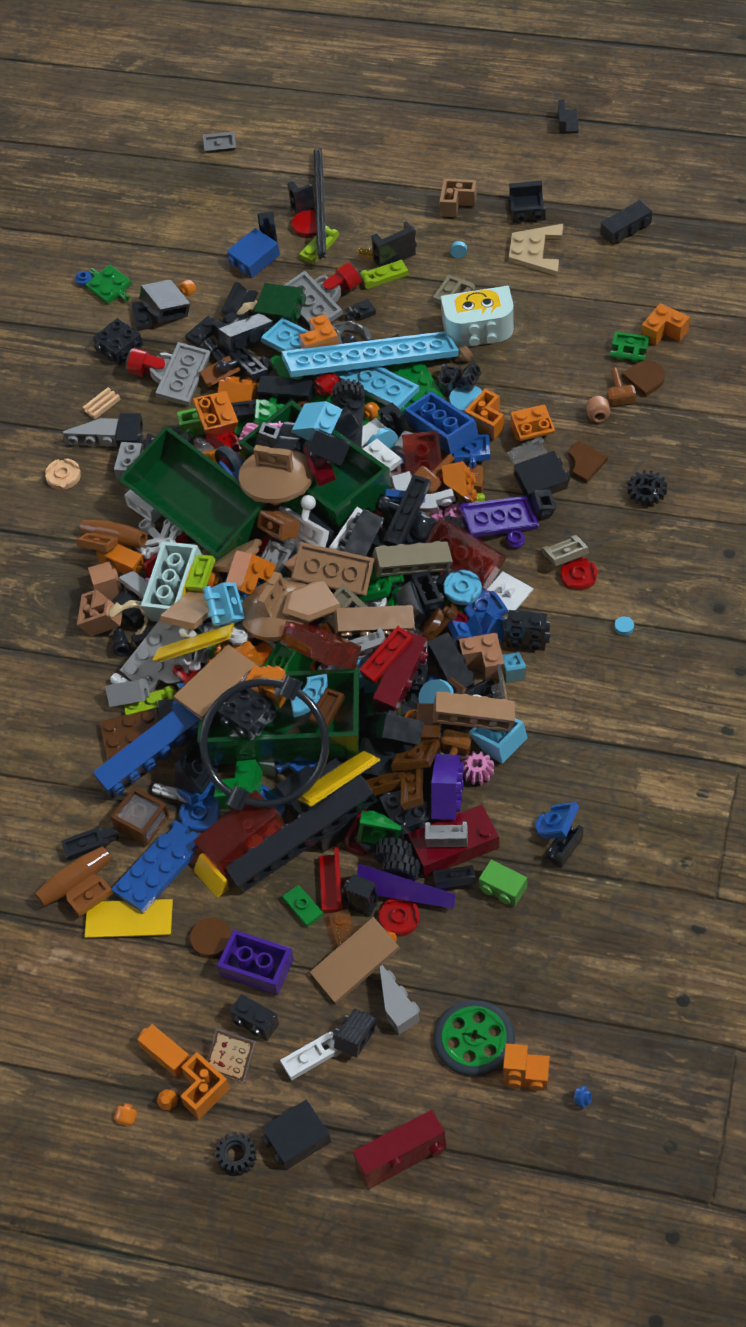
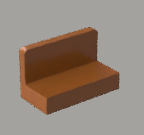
[198,356,241,388]

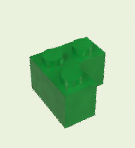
[214,759,263,809]

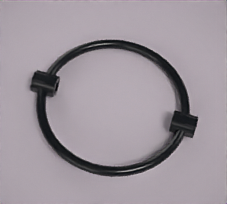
[199,675,329,811]

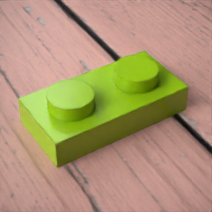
[185,555,215,592]

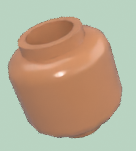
[586,396,610,422]

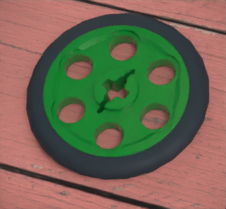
[433,1000,515,1076]

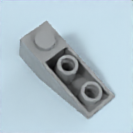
[63,418,119,447]
[380,965,420,1035]

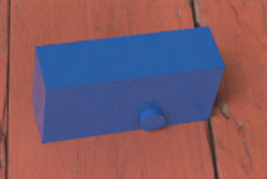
[404,391,479,454]

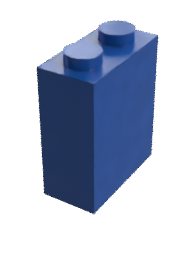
[227,227,280,278]

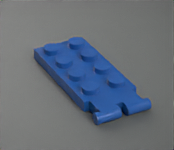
[112,820,207,913]

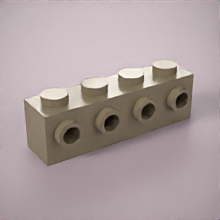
[371,541,453,577]

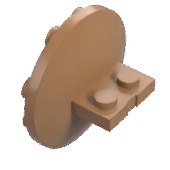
[239,445,313,505]
[242,572,310,642]

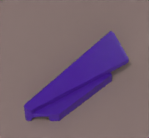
[357,864,455,909]

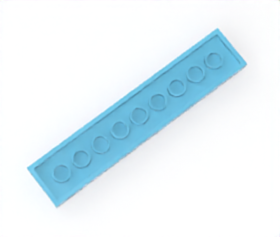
[261,318,419,409]
[282,331,459,377]

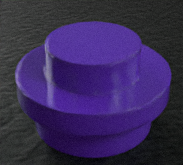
[506,530,525,548]

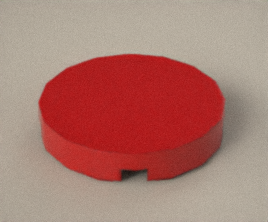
[292,210,317,238]
[560,557,598,591]
[379,898,420,936]

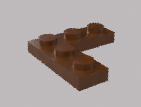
[365,768,423,810]

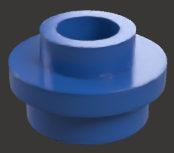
[75,271,92,287]
[574,1086,592,1109]

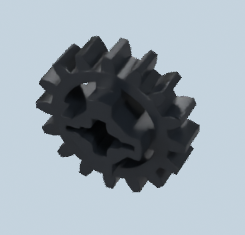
[627,470,667,506]

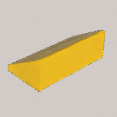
[194,853,229,898]

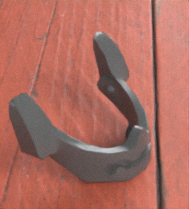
[332,321,371,344]

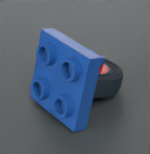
[214,445,244,481]

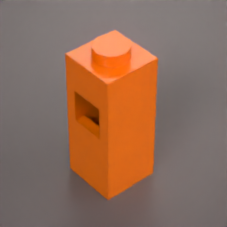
[96,544,145,575]
[137,1024,190,1078]

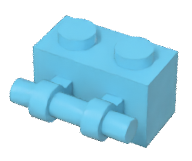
[203,582,245,627]

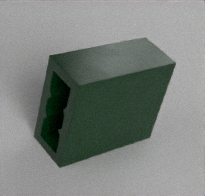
[254,283,306,324]

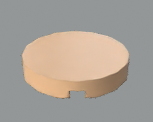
[45,459,81,490]

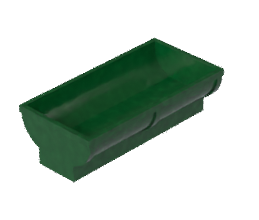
[118,425,269,560]

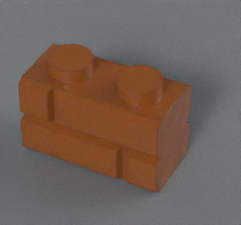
[257,509,300,540]

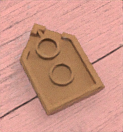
[212,539,262,572]
[282,580,340,623]

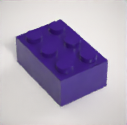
[431,754,464,820]
[217,930,294,996]

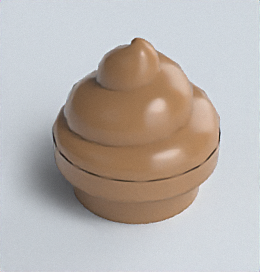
[455,345,474,363]

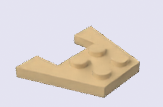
[509,224,563,276]

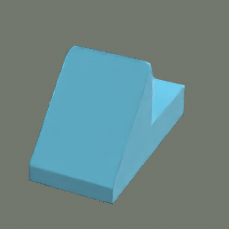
[502,652,526,683]

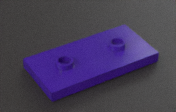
[458,496,539,538]

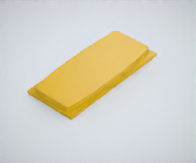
[152,623,234,662]
[298,751,380,806]
[85,899,173,938]

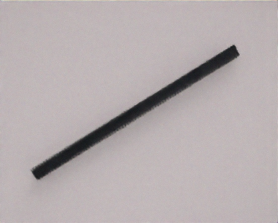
[313,148,327,260]

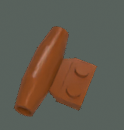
[76,520,147,553]
[35,846,113,917]

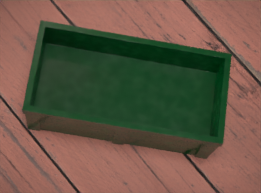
[239,400,391,532]
[197,668,360,766]

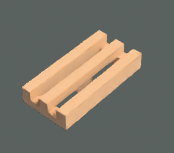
[83,387,121,419]

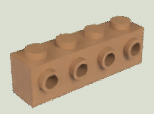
[333,605,415,638]
[432,691,515,732]

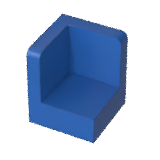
[481,612,504,643]

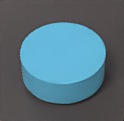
[450,241,467,258]
[615,616,634,636]

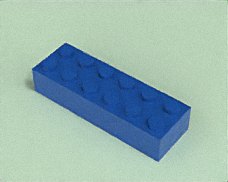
[93,705,199,797]

